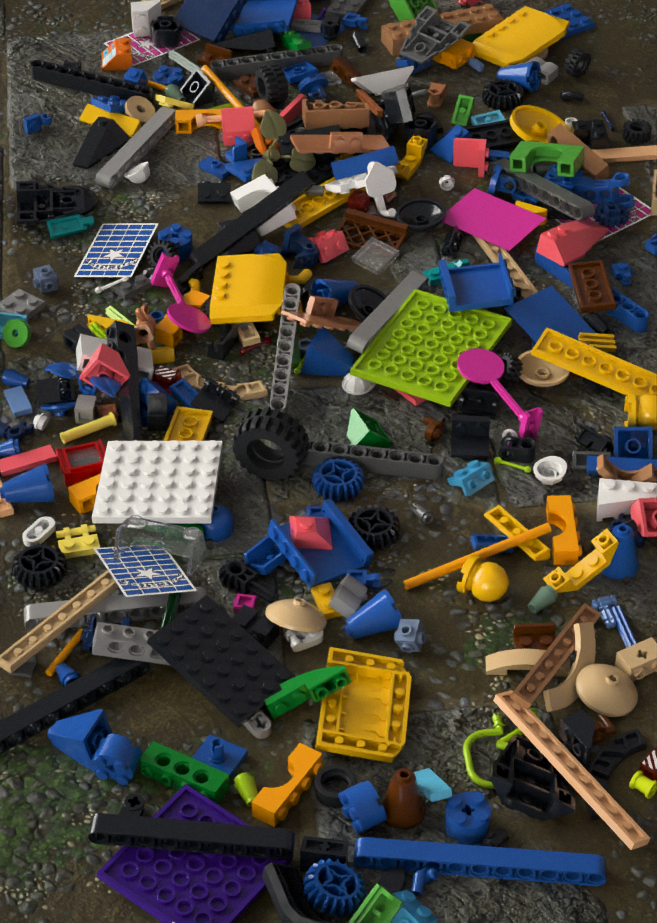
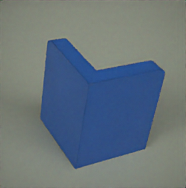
[225,136,248,162]

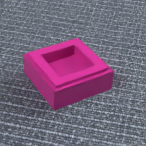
[233,593,257,613]

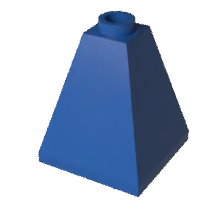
[301,327,355,377]
[47,709,113,772]

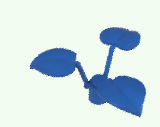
[45,362,121,398]

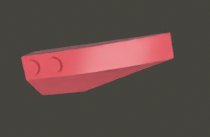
[536,220,609,267]

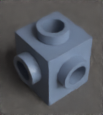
[33,264,59,294]
[394,619,426,653]

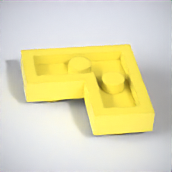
[154,94,194,110]

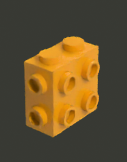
[432,38,475,70]

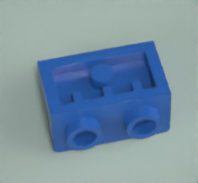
[395,57,433,75]

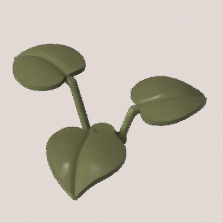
[252,110,316,183]

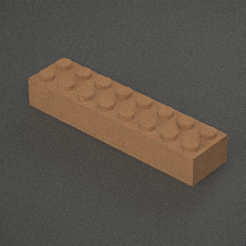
[381,4,503,56]

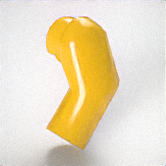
[289,269,312,284]
[184,278,201,296]

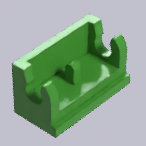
[349,883,404,923]

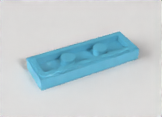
[414,768,452,802]

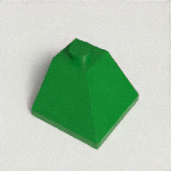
[347,408,393,448]

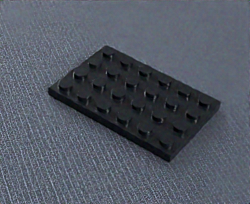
[147,595,296,728]

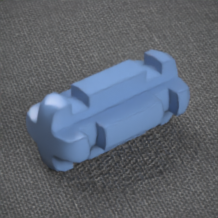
[468,57,485,72]
[591,595,617,611]
[599,605,616,629]

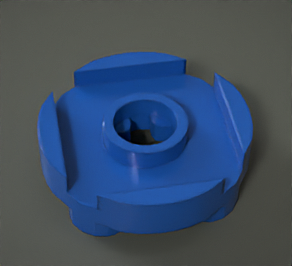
[153,65,184,86]

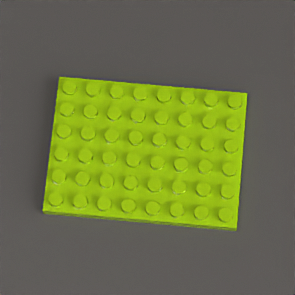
[350,289,512,407]

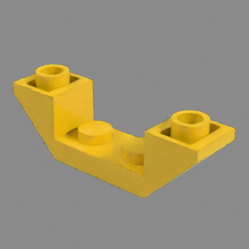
[391,135,428,180]
[543,528,619,593]

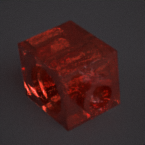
[348,189,370,213]

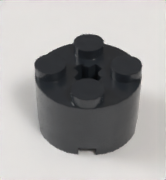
[150,15,181,48]
[405,115,438,149]

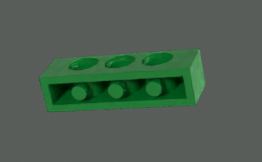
[139,741,230,805]

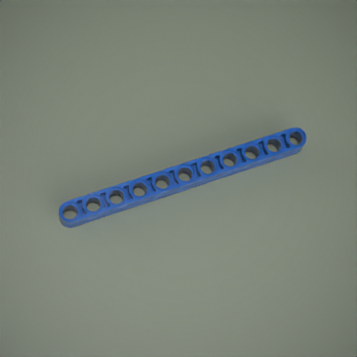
[353,837,606,886]

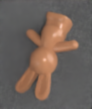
[135,305,156,350]

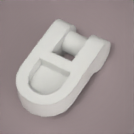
[284,629,323,652]

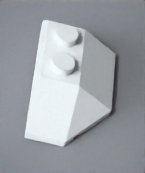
[351,66,414,96]

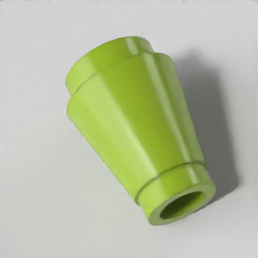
[234,772,258,807]

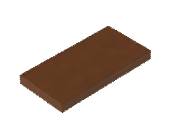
[568,260,616,313]

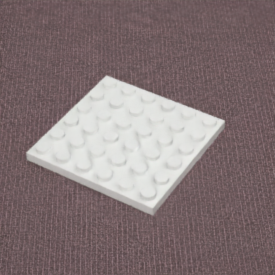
[92,440,223,523]

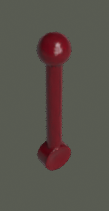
[240,337,271,355]

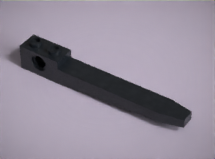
[105,320,141,441]

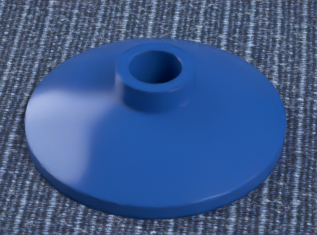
[40,402,76,416]

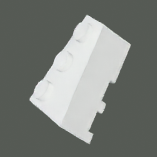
[596,478,657,522]

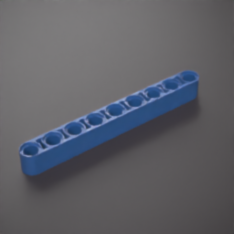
[534,244,649,333]

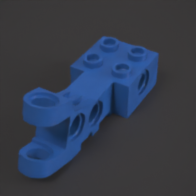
[544,164,635,209]

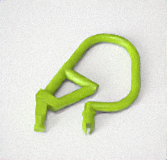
[463,708,540,789]

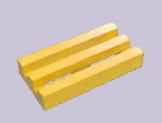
[578,332,617,352]

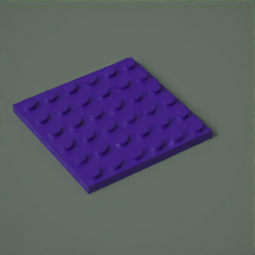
[97,784,293,923]

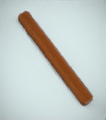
[355,89,384,117]

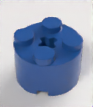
[158,223,193,262]
[91,734,142,785]
[338,780,387,835]
[444,792,491,845]

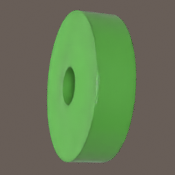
[2,319,31,348]

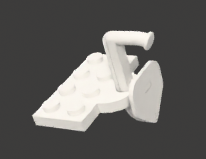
[324,161,398,218]

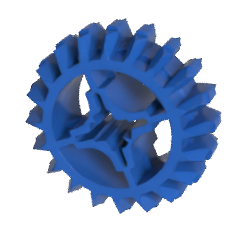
[312,457,364,502]
[303,858,366,918]

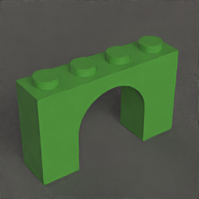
[509,141,584,177]

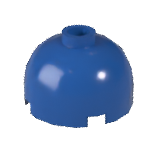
[198,504,234,542]

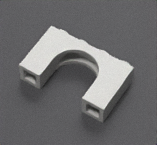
[230,174,297,237]
[76,334,154,383]

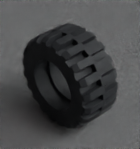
[232,407,310,482]

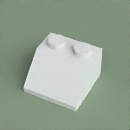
[131,0,161,38]

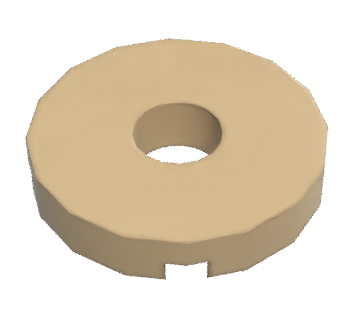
[124,96,155,125]

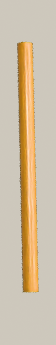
[201,65,261,127]
[403,523,552,590]

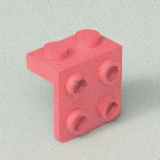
[453,138,489,178]
[308,229,350,264]

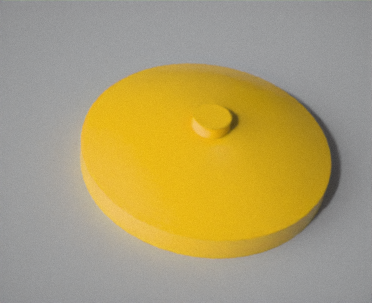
[509,105,570,143]

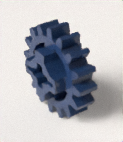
[593,202,630,227]

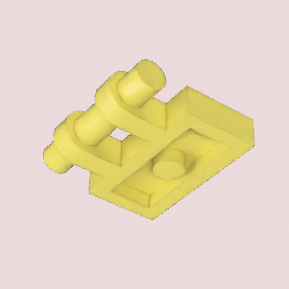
[56,524,100,559]

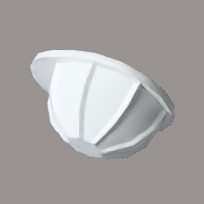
[124,162,150,183]
[342,372,376,395]
[533,456,567,486]

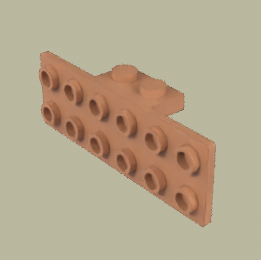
[290,132,390,154]
[281,295,362,332]

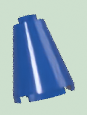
[497,61,541,92]
[311,279,358,308]
[0,464,55,502]
[602,524,639,580]
[343,589,402,639]

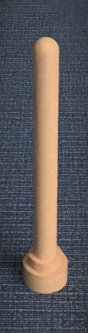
[195,110,265,127]

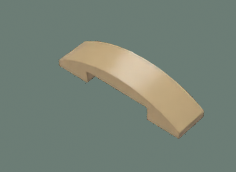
[485,649,571,677]

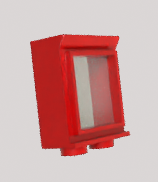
[56,439,107,487]

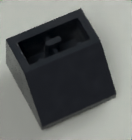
[559,709,596,771]

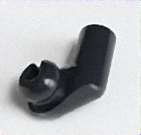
[560,90,584,101]

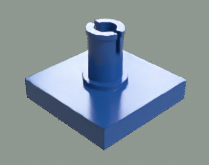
[192,734,248,781]

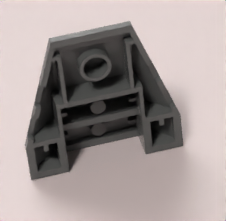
[399,5,472,65]

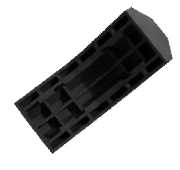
[262,862,332,923]

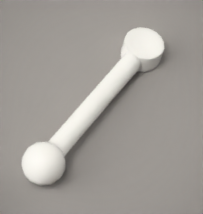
[95,276,129,294]

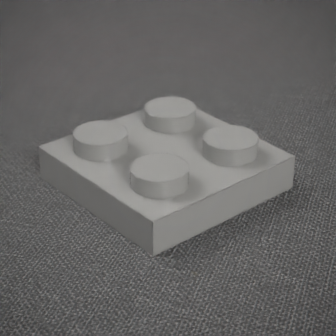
[0,289,45,320]

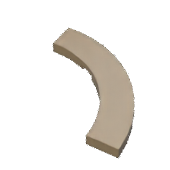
[171,364,268,400]
[543,622,596,712]

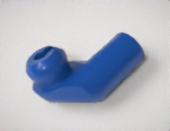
[411,867,438,896]

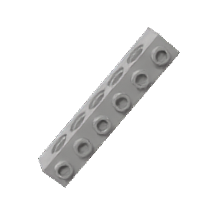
[92,622,170,665]

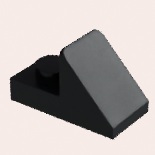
[147,393,168,431]

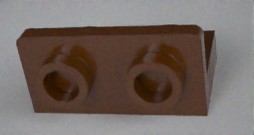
[197,43,233,68]
[329,57,363,88]
[513,622,556,650]

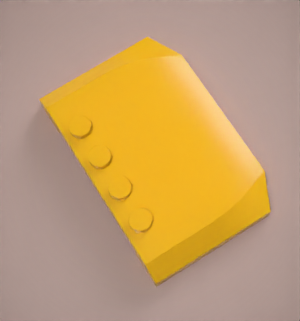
[473,6,570,67]
[210,253,288,324]
[315,647,412,763]

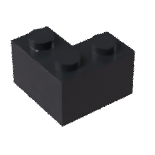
[571,119,609,150]

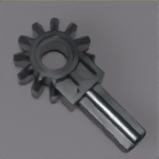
[219,558,277,603]

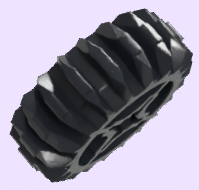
[482,79,524,111]
[348,505,400,552]
[12,542,67,590]

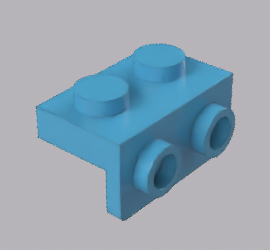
[447,460,495,497]
[391,890,438,923]

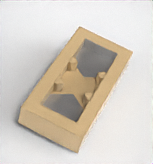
[235,322,261,347]

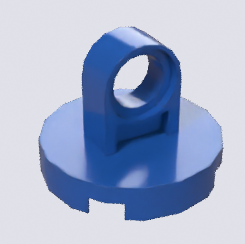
[298,74,329,99]
[488,164,518,196]

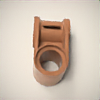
[427,82,447,108]

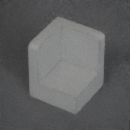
[74,395,97,424]

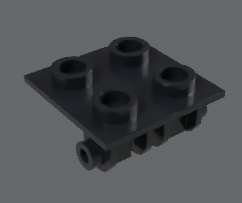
[36,376,75,405]
[190,378,240,422]

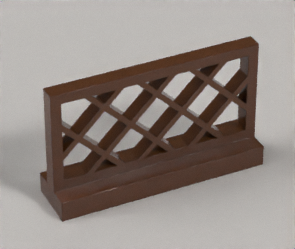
[336,208,410,260]

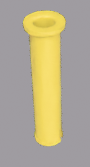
[60,412,117,444]

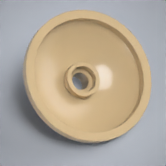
[518,350,570,387]
[265,598,327,632]
[576,664,638,717]

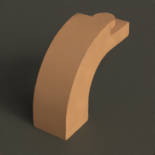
[596,454,657,483]

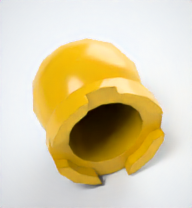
[624,393,657,430]
[457,554,509,602]

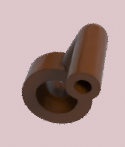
[423,416,445,442]
[593,714,616,744]

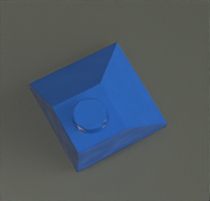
[430,124,472,165]
[614,427,653,459]

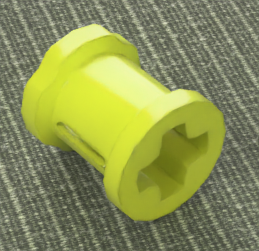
[629,770,657,799]

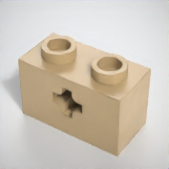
[615,637,657,681]

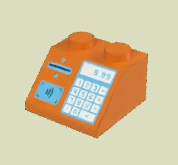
[102,37,133,71]

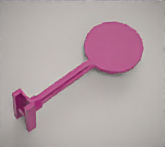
[150,252,211,333]
[457,348,543,439]

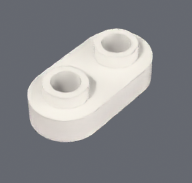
[22,516,56,547]

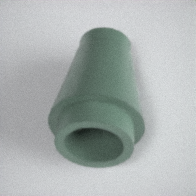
[165,84,186,102]
[528,585,558,614]

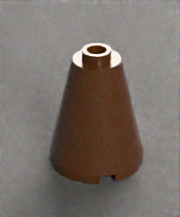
[381,768,426,829]

